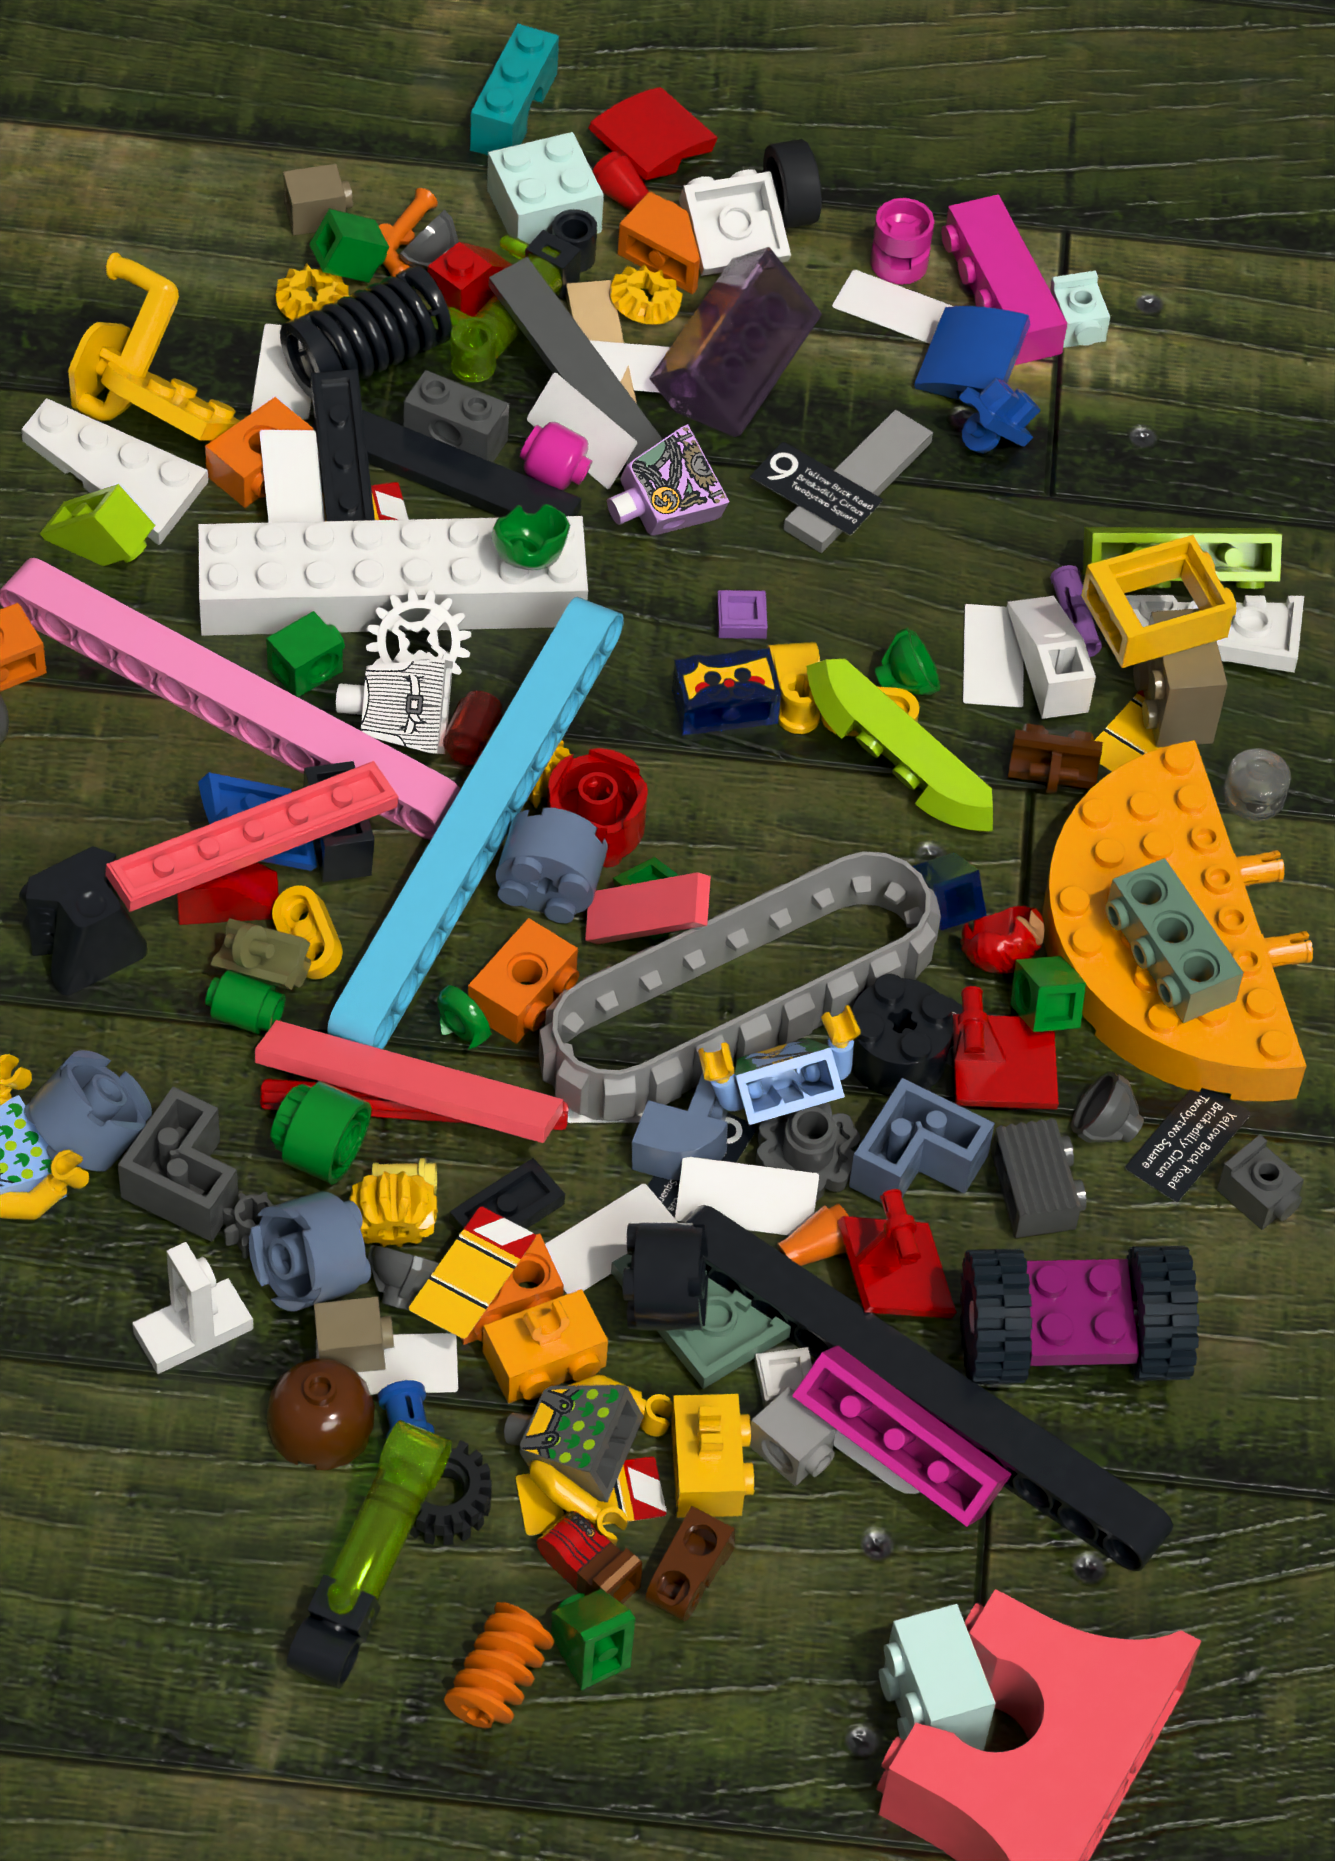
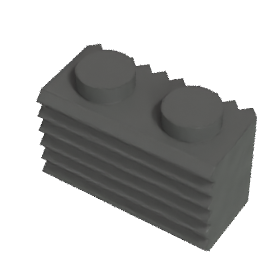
[991,1118,1087,1238]

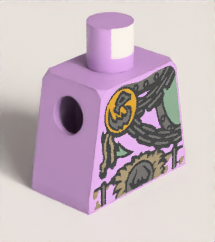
[607,424,729,536]

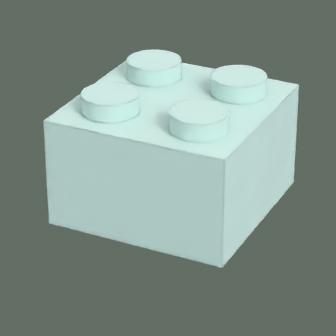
[487,132,604,253]
[879,1604,996,1751]

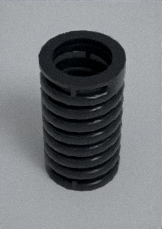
[280,265,452,399]

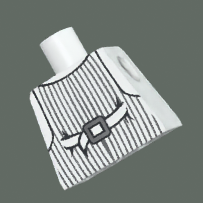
[336,659,453,754]

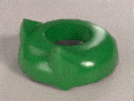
[437,985,492,1049]

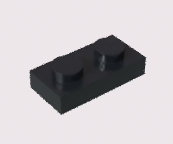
[449,1158,565,1234]

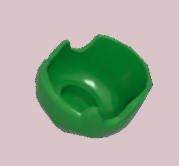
[491,504,571,570]

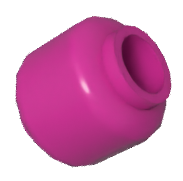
[519,422,593,491]

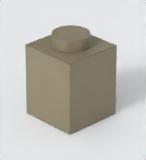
[283,164,353,235]
[314,1297,394,1373]

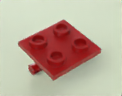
[952,986,1059,1110]
[838,1189,956,1319]

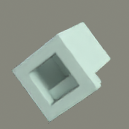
[1050,271,1110,348]

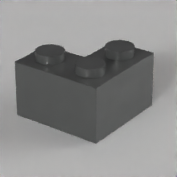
[118,1087,239,1242]

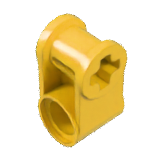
[766,642,820,734]

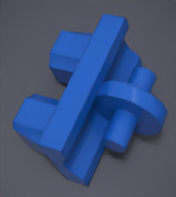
[959,377,1041,453]

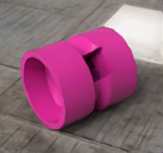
[870,198,935,285]

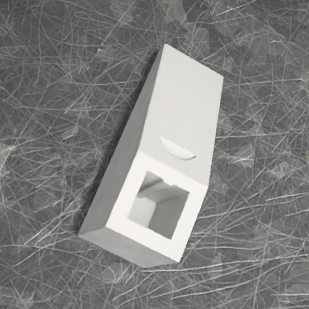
[1007,596,1096,719]

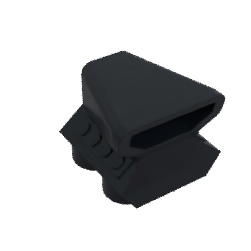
[19,846,148,996]

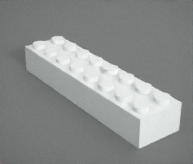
[198,516,588,636]

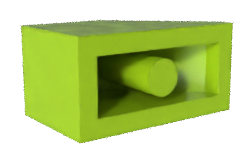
[39,484,155,566]

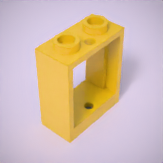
[1081,535,1236,668]

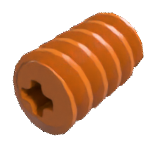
[444,1602,555,1729]

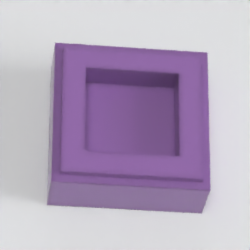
[717,590,767,639]

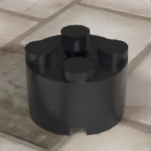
[852,974,954,1096]
[623,1223,708,1331]

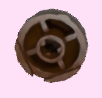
[267,1358,375,1470]

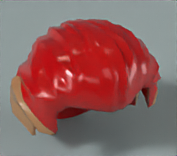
[960,905,1045,974]

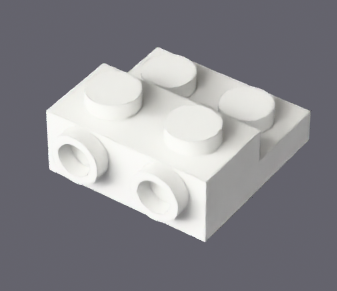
[679,170,791,276]

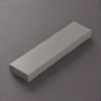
[784,409,933,553]

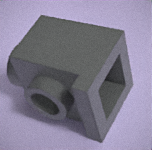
[1217,1134,1304,1230]

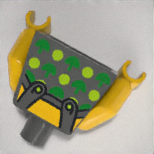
[504,1375,673,1545]

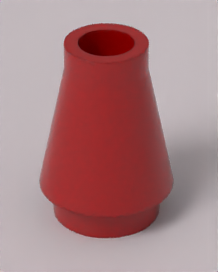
[592,152,649,211]

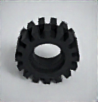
[393,1437,492,1545]

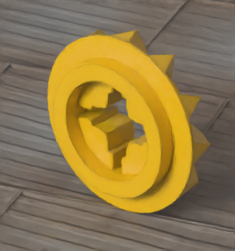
[276,263,349,320]
[610,265,683,325]

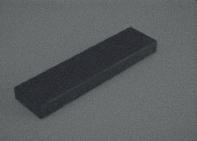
[311,369,375,521]

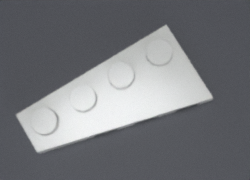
[21,398,208,546]
[1105,595,1304,673]

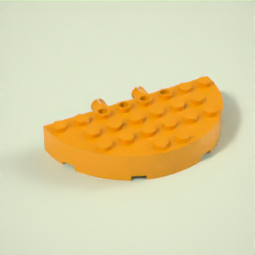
[1042,740,1313,1101]

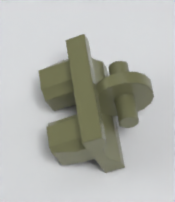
[210,918,311,990]

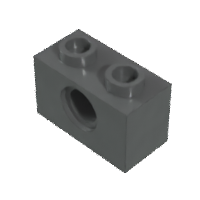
[404,370,509,462]

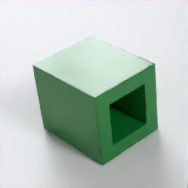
[309,209,389,283]

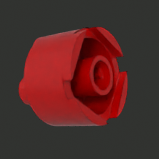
[547,748,648,868]

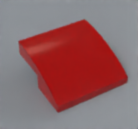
[588,87,718,180]

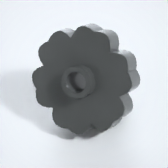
[755,1102,861,1201]

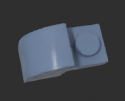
[632,1072,728,1180]

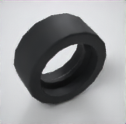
[763,139,822,229]

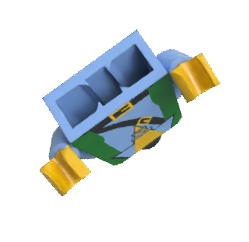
[698,1005,861,1125]

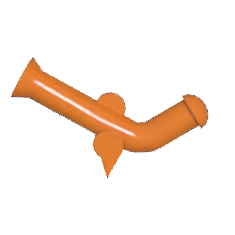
[379,188,438,277]

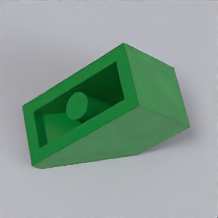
[551,1589,635,1691]

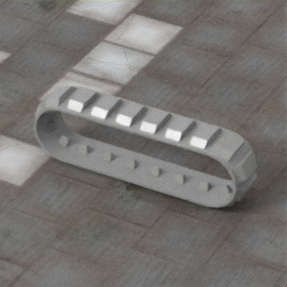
[539,851,941,1121]

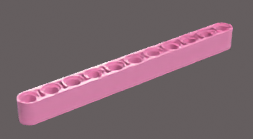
[0,558,461,840]

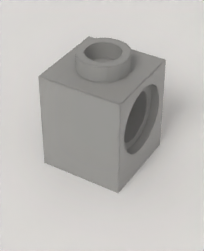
[750,1387,836,1487]

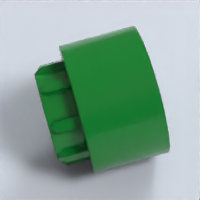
[270,1081,371,1185]

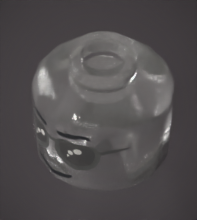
[1223,748,1291,821]

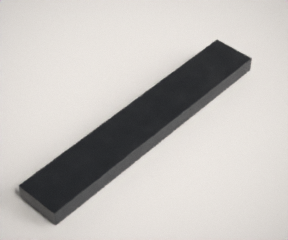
[311,410,581,517]

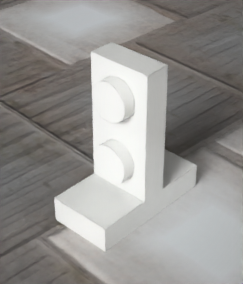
[132,1242,253,1374]

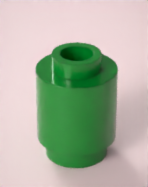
[205,970,286,1034]

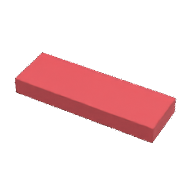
[585,872,711,944]

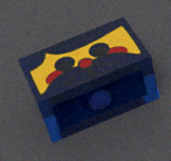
[672,648,781,735]

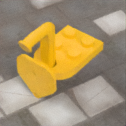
[68,252,240,441]

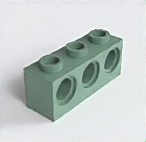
[1105,858,1243,1023]

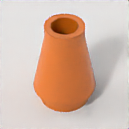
[777,1204,848,1266]

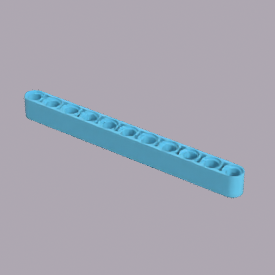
[327,597,623,1049]

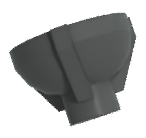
[398,210,459,270]
[1071,1072,1144,1143]
[368,1245,439,1311]

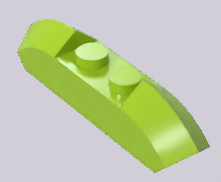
[807,659,993,831]

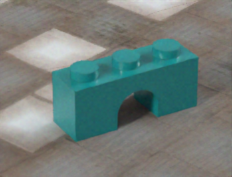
[470,24,559,155]

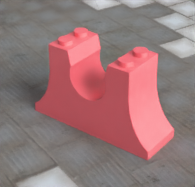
[876,1589,1201,1861]

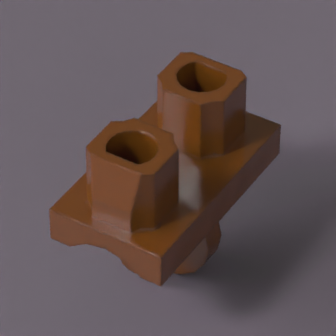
[1008,723,1103,794]

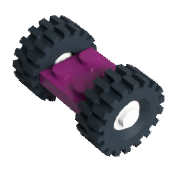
[960,1245,1199,1384]

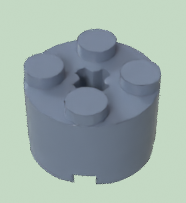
[496,808,608,923]
[24,1050,152,1171]
[249,1191,371,1311]

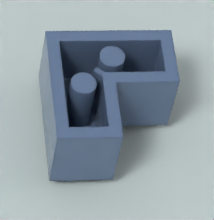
[849,1078,995,1203]

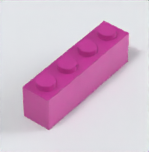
[941,194,1067,366]
[792,1346,1012,1527]

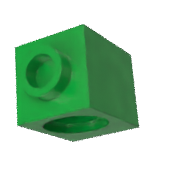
[266,611,345,697]
[1010,956,1086,1032]

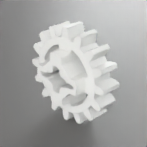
[366,588,471,675]

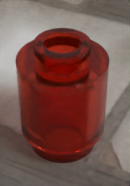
[443,690,503,765]

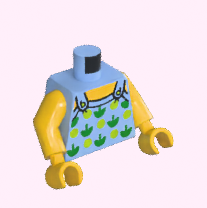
[0,1054,89,1220]

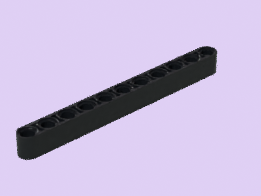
[684,1205,1173,1572]

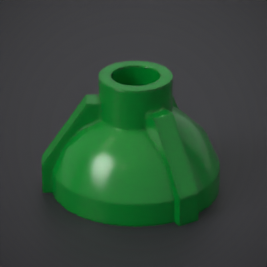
[875,627,940,695]

